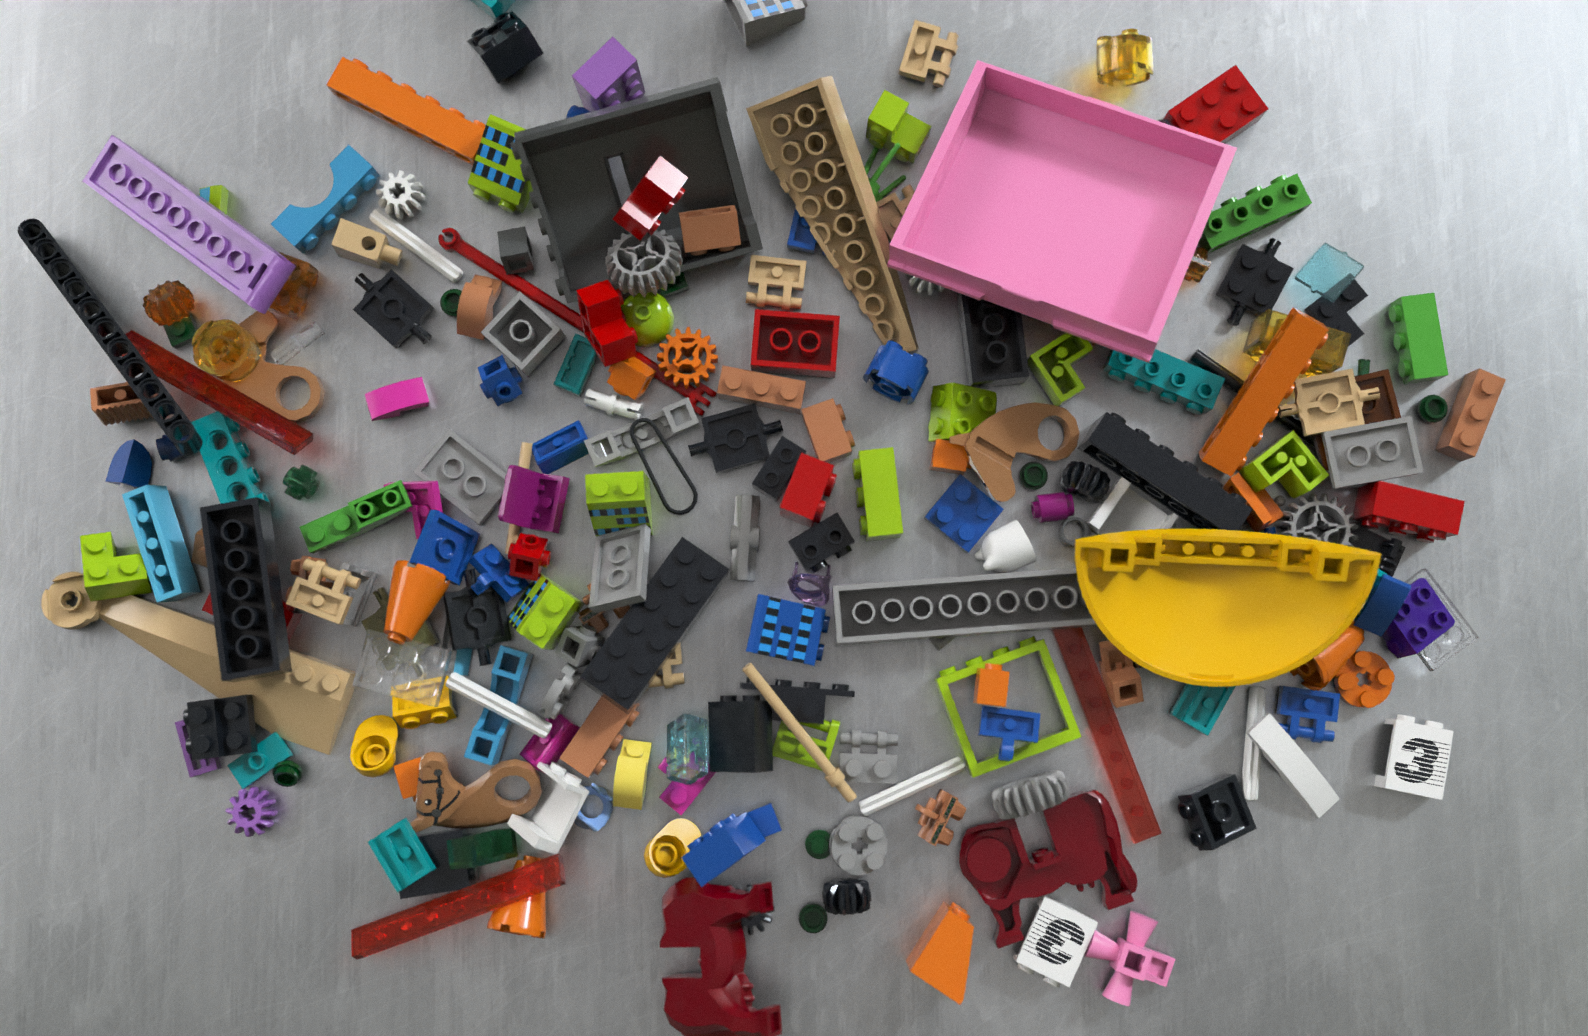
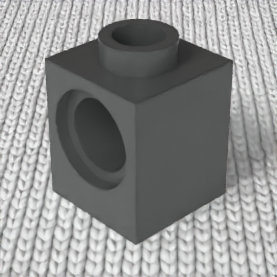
[497,226,534,275]

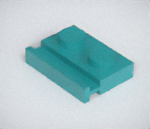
[1169,683,1236,736]
[368,818,436,893]

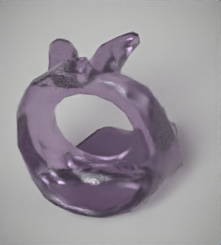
[787,562,832,607]

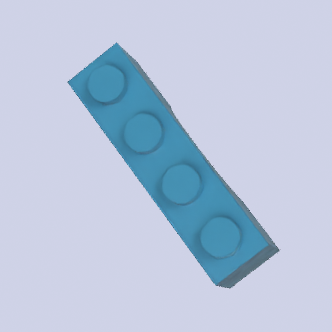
[271,144,380,254]
[464,645,534,766]

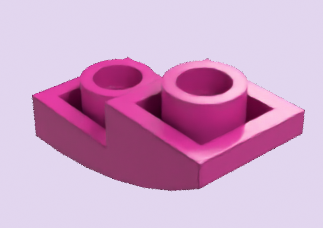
[365,377,429,421]

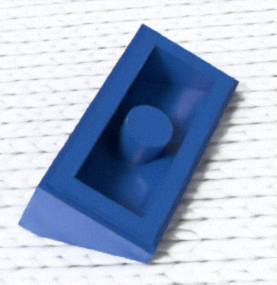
[532,420,589,474]

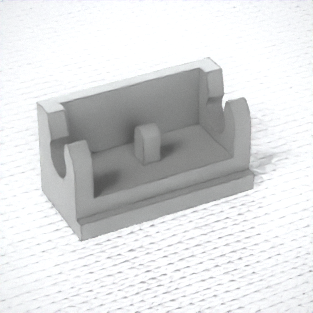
[339,562,378,627]

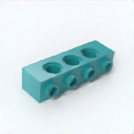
[191,410,271,507]

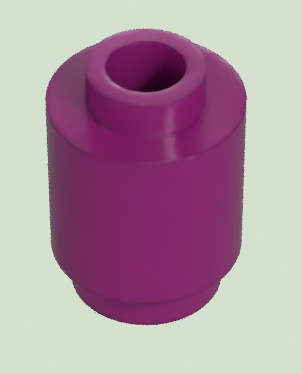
[1031,492,1075,523]

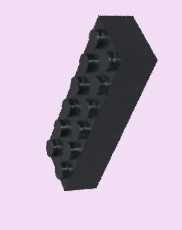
[1077,412,1252,531]
[200,497,292,682]
[580,537,729,714]

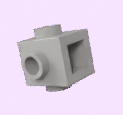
[555,624,605,667]

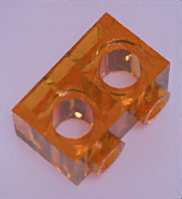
[268,252,319,321]

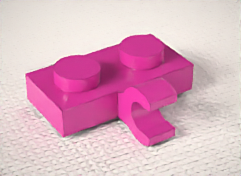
[658,752,716,815]

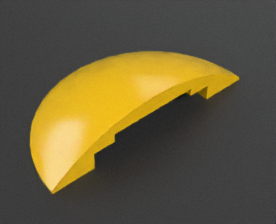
[1075,529,1381,687]

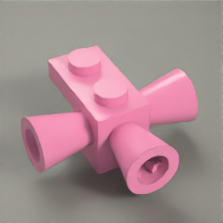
[1084,911,1175,1006]

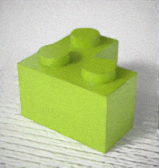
[866,90,932,163]
[1027,333,1093,406]
[1239,430,1329,499]
[80,532,152,601]

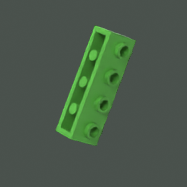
[1198,174,1312,256]

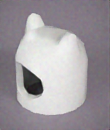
[975,520,1037,573]

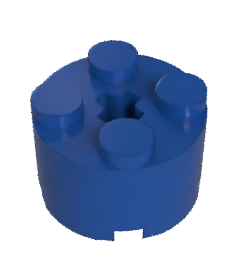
[863,340,929,404]

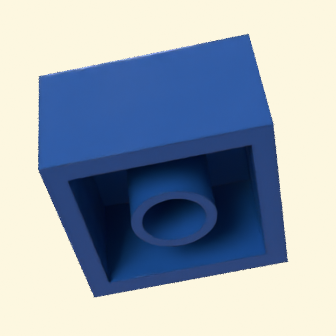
[681,812,766,887]

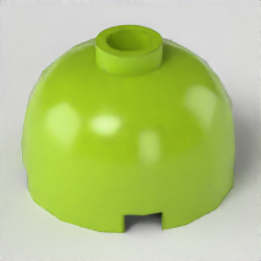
[621,292,674,348]

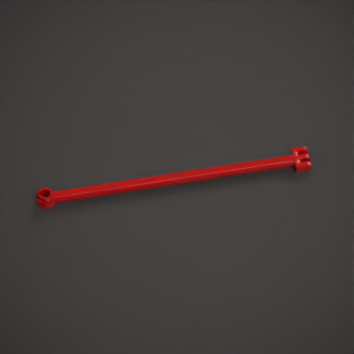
[438,228,717,417]

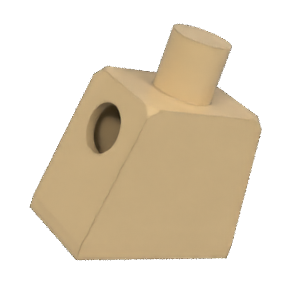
[331,218,402,269]

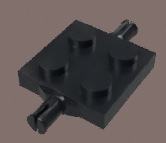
[1216,238,1294,326]
[353,269,434,348]
[688,403,783,474]
[443,568,511,666]

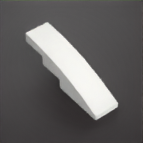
[1245,713,1340,818]

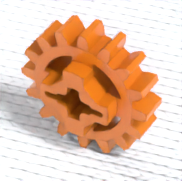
[657,327,718,389]

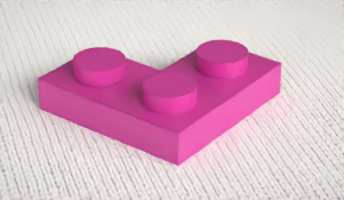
[384,481,443,539]

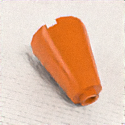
[384,560,450,645]
[1290,621,1364,691]
[487,855,546,939]

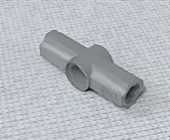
[730,495,760,582]

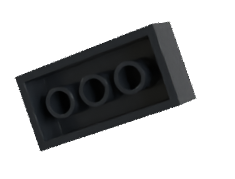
[957,292,1029,388]

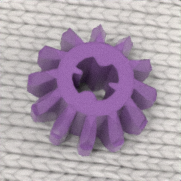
[225,787,278,837]

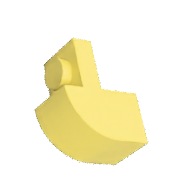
[613,739,652,810]

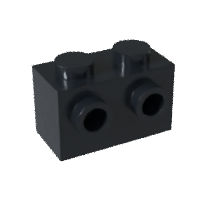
[788,512,855,573]

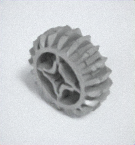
[605,229,683,298]
[1278,493,1358,547]
[991,770,1071,819]

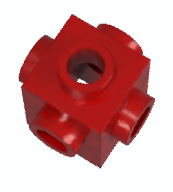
[508,533,551,581]

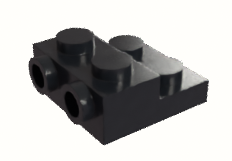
[183,694,258,761]
[1178,774,1257,851]

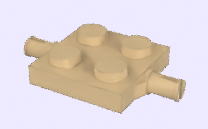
[1278,368,1380,437]

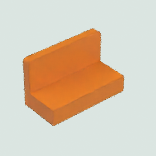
[1222,473,1284,532]

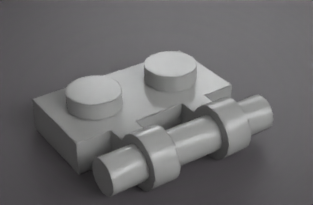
[839,730,898,784]

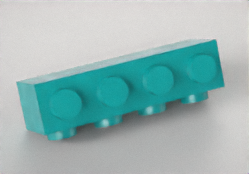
[1102,349,1225,415]

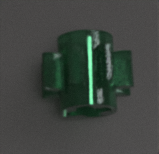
[283,464,320,501]

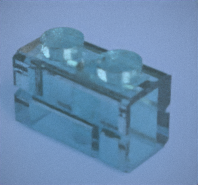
[666,714,708,785]

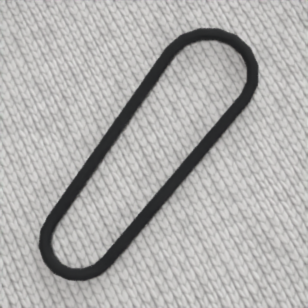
[630,418,698,515]

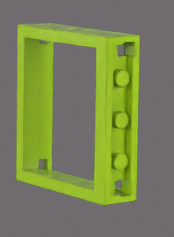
[934,636,1081,778]

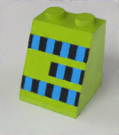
[468,114,533,213]
[585,471,653,536]
[507,573,585,650]

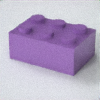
[572,36,645,112]

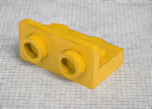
[392,675,457,729]

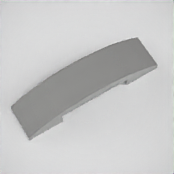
[584,397,699,467]

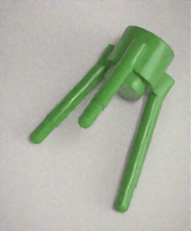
[864,143,906,202]

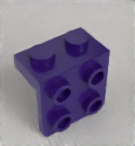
[1382,578,1455,659]

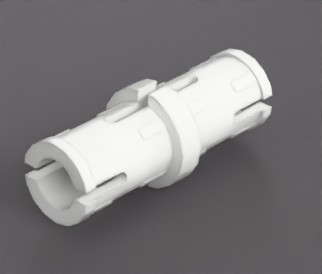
[584,389,643,421]

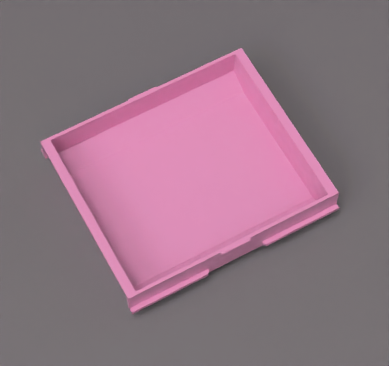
[887,60,1237,363]

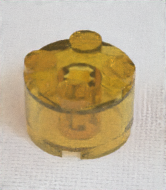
[1096,28,1154,86]
[192,319,262,382]

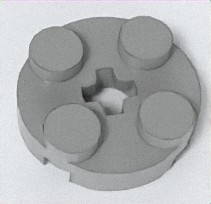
[539,663,581,720]
[829,815,887,875]

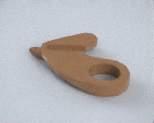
[198,310,325,423]

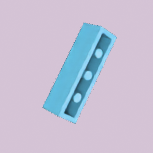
[122,485,201,603]

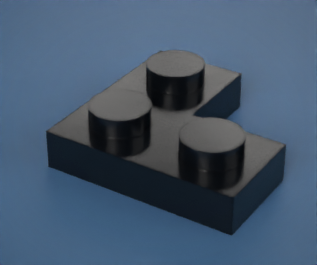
[1304,274,1368,353]

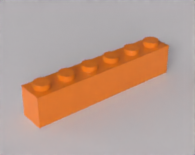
[326,57,486,165]
[1199,307,1329,477]

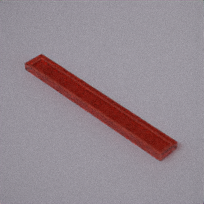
[122,330,313,455]
[1051,627,1162,844]
[351,854,566,960]

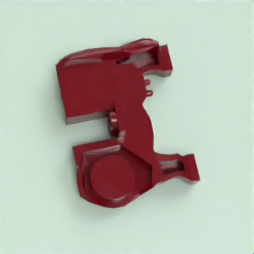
[959,789,1138,949]
[660,877,782,1036]

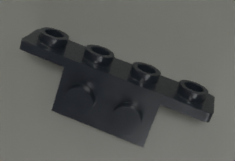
[740,677,855,724]

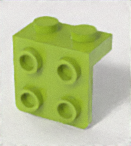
[928,382,997,442]

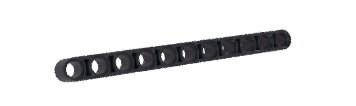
[17,218,202,455]

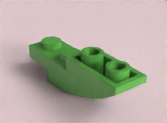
[299,480,413,554]

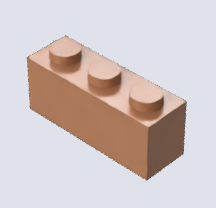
[717,365,806,414]
[1435,368,1506,462]
[559,696,640,778]

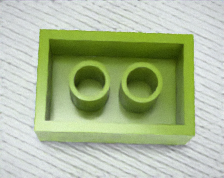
[852,447,903,542]

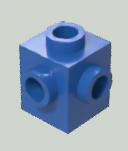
[477,355,523,406]

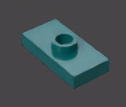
[553,333,598,396]
[227,732,293,789]

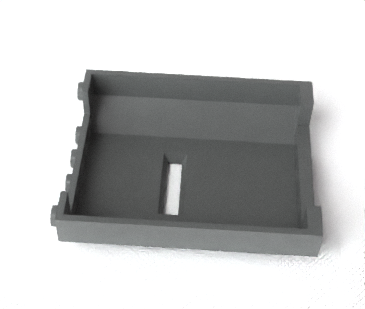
[511,77,763,304]

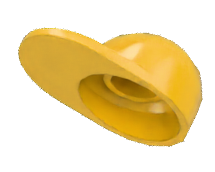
[350,715,398,778]
[644,818,701,878]

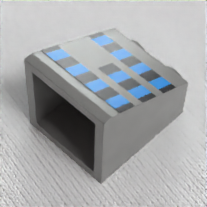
[723,0,808,47]

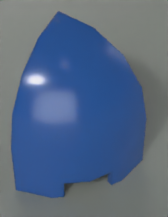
[105,439,152,489]

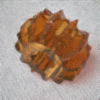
[143,280,195,326]

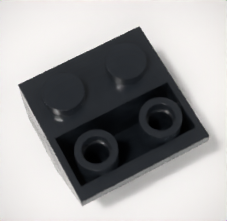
[467,11,544,84]

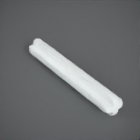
[369,208,463,283]
[446,673,552,738]
[1241,686,1267,801]
[858,757,966,816]

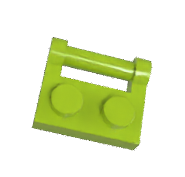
[773,719,840,771]

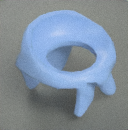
[574,783,613,832]

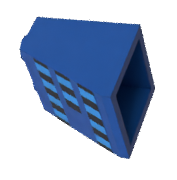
[746,594,830,666]

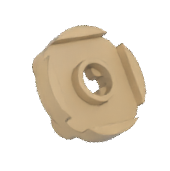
[41,572,103,630]

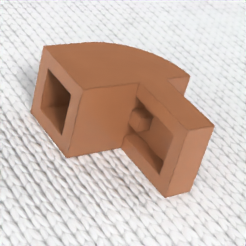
[457,274,502,340]
[1099,640,1144,708]

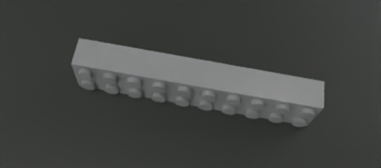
[832,568,1097,646]

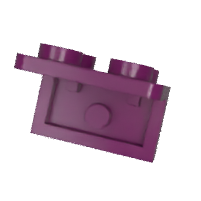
[498,465,570,534]

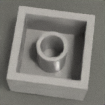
[481,291,566,376]

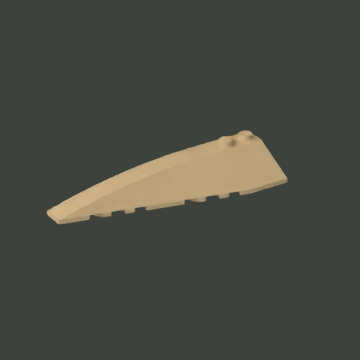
[746,75,918,352]
[99,595,360,755]

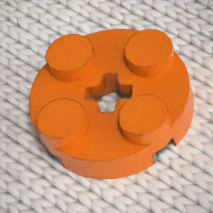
[1334,651,1395,708]

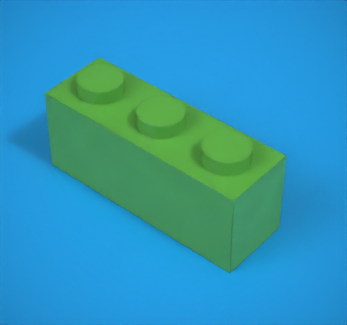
[1389,293,1448,384]

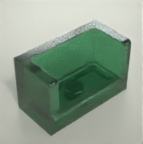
[446,828,518,870]

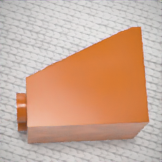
[906,901,974,1005]

